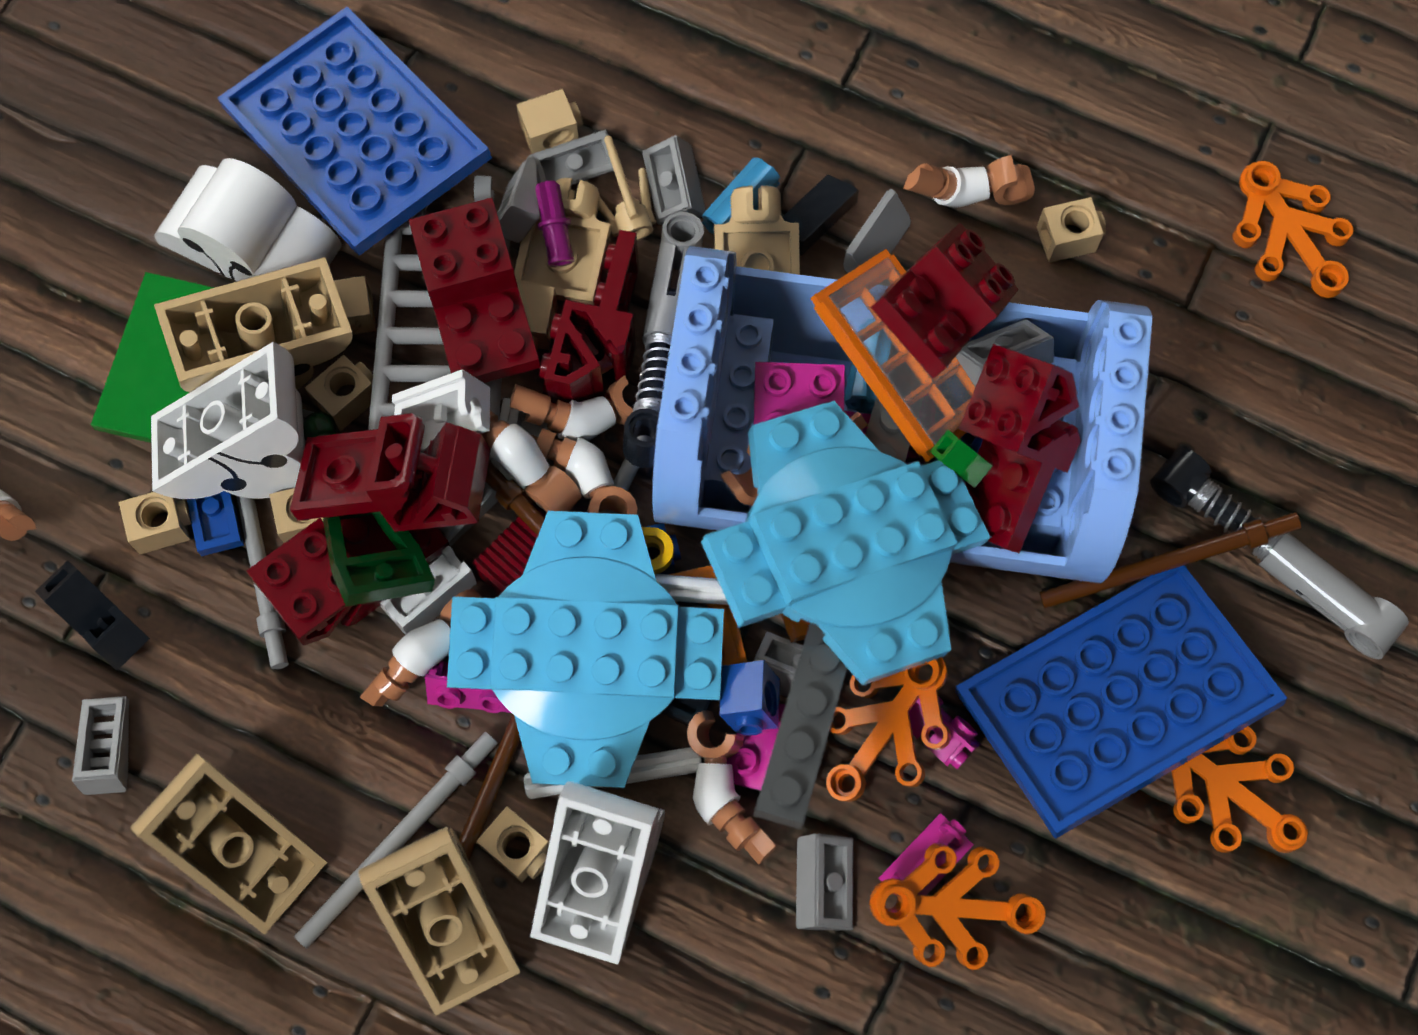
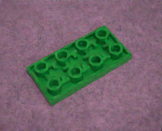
[91,272,214,443]

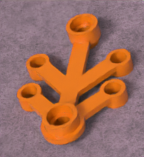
[1233,161,1353,298]
[826,657,951,802]
[1171,727,1308,853]
[870,843,1045,970]

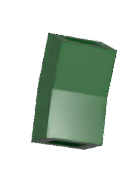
[930,430,993,488]

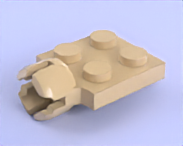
[514,178,611,305]
[714,185,800,275]

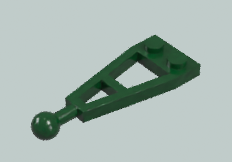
[303,412,435,607]

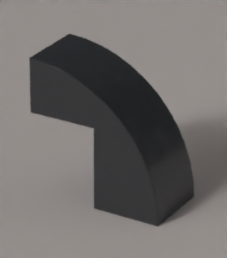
[35,560,150,671]

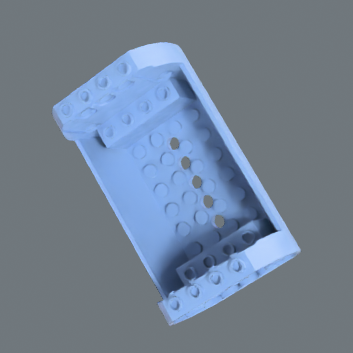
[652,246,1152,583]

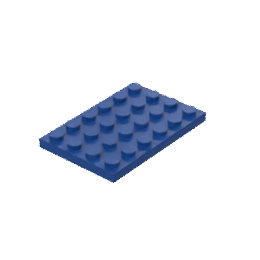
[217,7,492,256]
[955,565,1287,839]

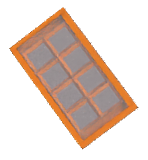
[810,249,975,462]

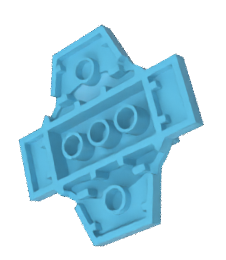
[701,401,991,685]
[447,511,724,788]

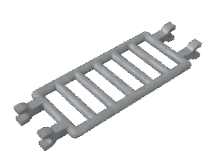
[368,176,510,460]

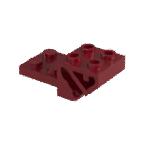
[409,197,540,383]
[870,223,1019,379]
[539,230,639,403]
[959,344,1081,554]
[290,413,491,532]
[246,515,450,646]

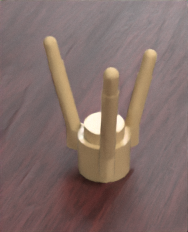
[586,135,656,241]

